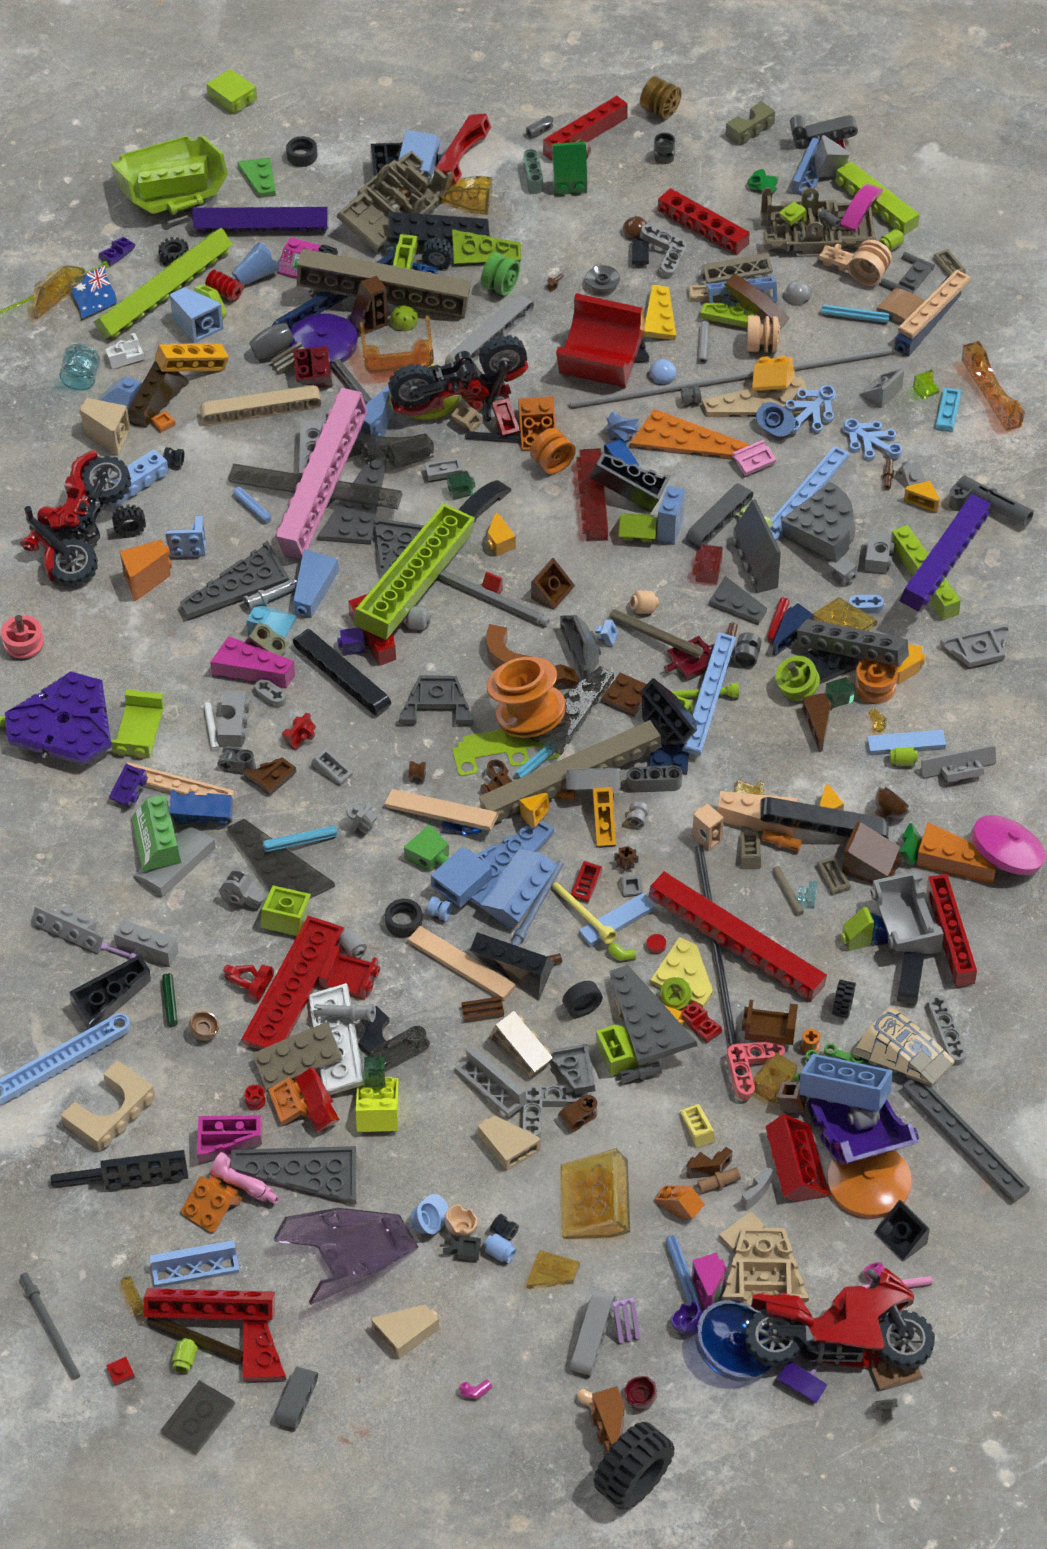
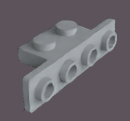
[921,745,996,782]
[32,906,103,953]

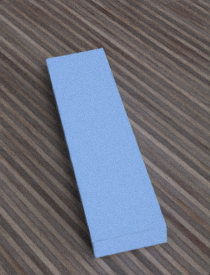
[867,730,946,755]
[579,893,655,947]

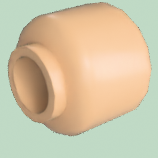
[630,590,659,614]

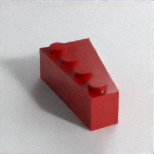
[348,593,396,666]

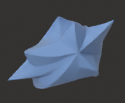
[603,410,639,441]

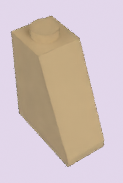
[478,1115,541,1171]
[371,1304,440,1359]

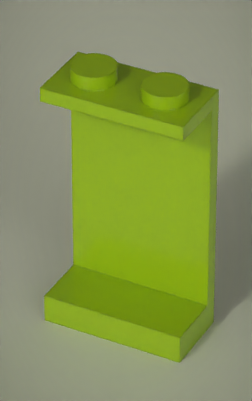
[111,689,165,758]

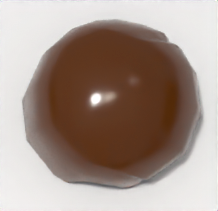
[622,216,649,238]

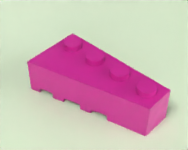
[210,636,295,688]

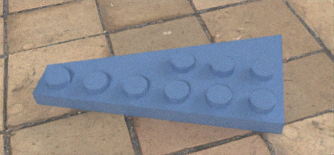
[469,821,554,910]

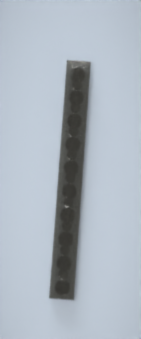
[228,463,403,510]

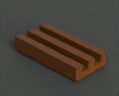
[461,996,504,1023]

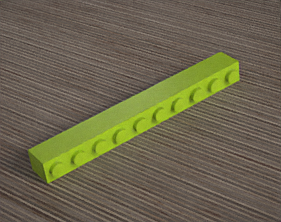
[93,228,233,339]

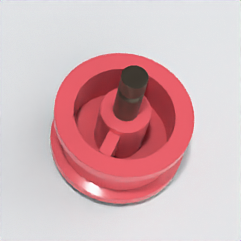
[1,615,44,658]

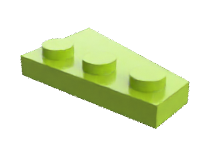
[700,303,756,328]

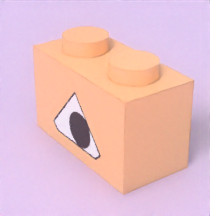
[692,804,724,851]

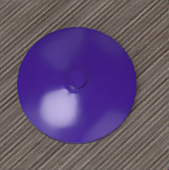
[289,313,358,367]

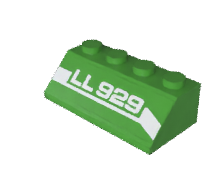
[131,794,181,871]

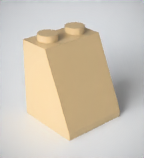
[79,398,130,455]

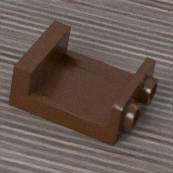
[741,1000,798,1045]

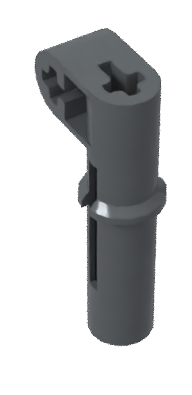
[949,475,1034,526]

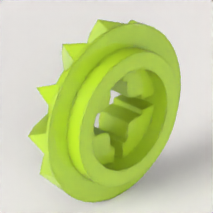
[660,977,693,1009]

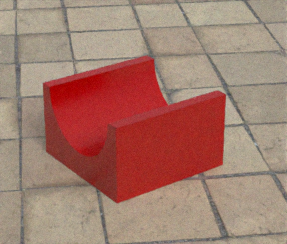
[556,293,645,388]

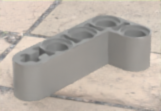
[570,1289,617,1376]

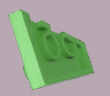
[237,158,276,198]

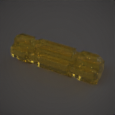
[121,1276,144,1315]

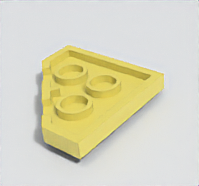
[650,937,713,1008]

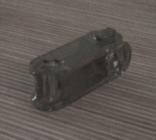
[369,1026,430,1073]

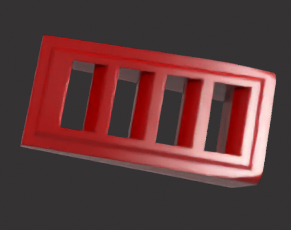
[571,861,602,902]

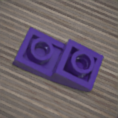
[98,237,135,266]
[777,1362,827,1404]

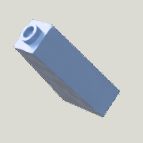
[294,549,339,618]

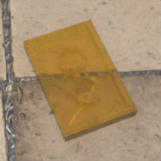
[812,597,878,631]

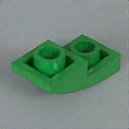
[899,823,922,865]

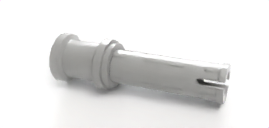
[243,578,297,612]
[313,1003,376,1022]

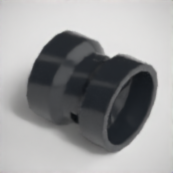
[163,447,185,467]
[490,1213,519,1242]

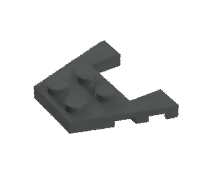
[399,675,473,725]

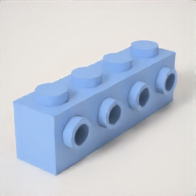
[108,449,169,509]

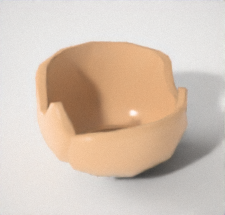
[445,1204,477,1237]

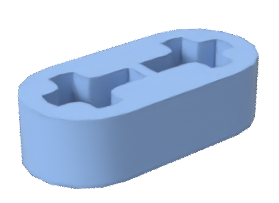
[848,595,884,614]

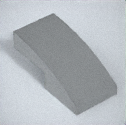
[741,1168,773,1211]

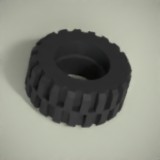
[593,1422,675,1510]

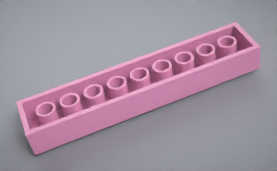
[276,388,368,559]

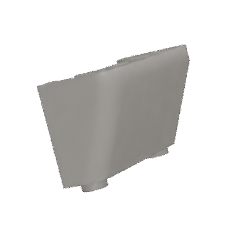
[870,871,943,954]

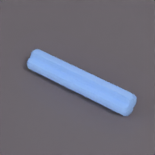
[233,487,272,523]

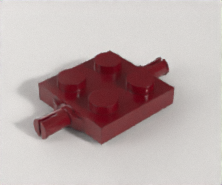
[664,636,715,680]

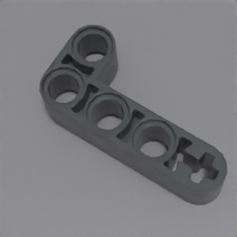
[790,115,858,149]

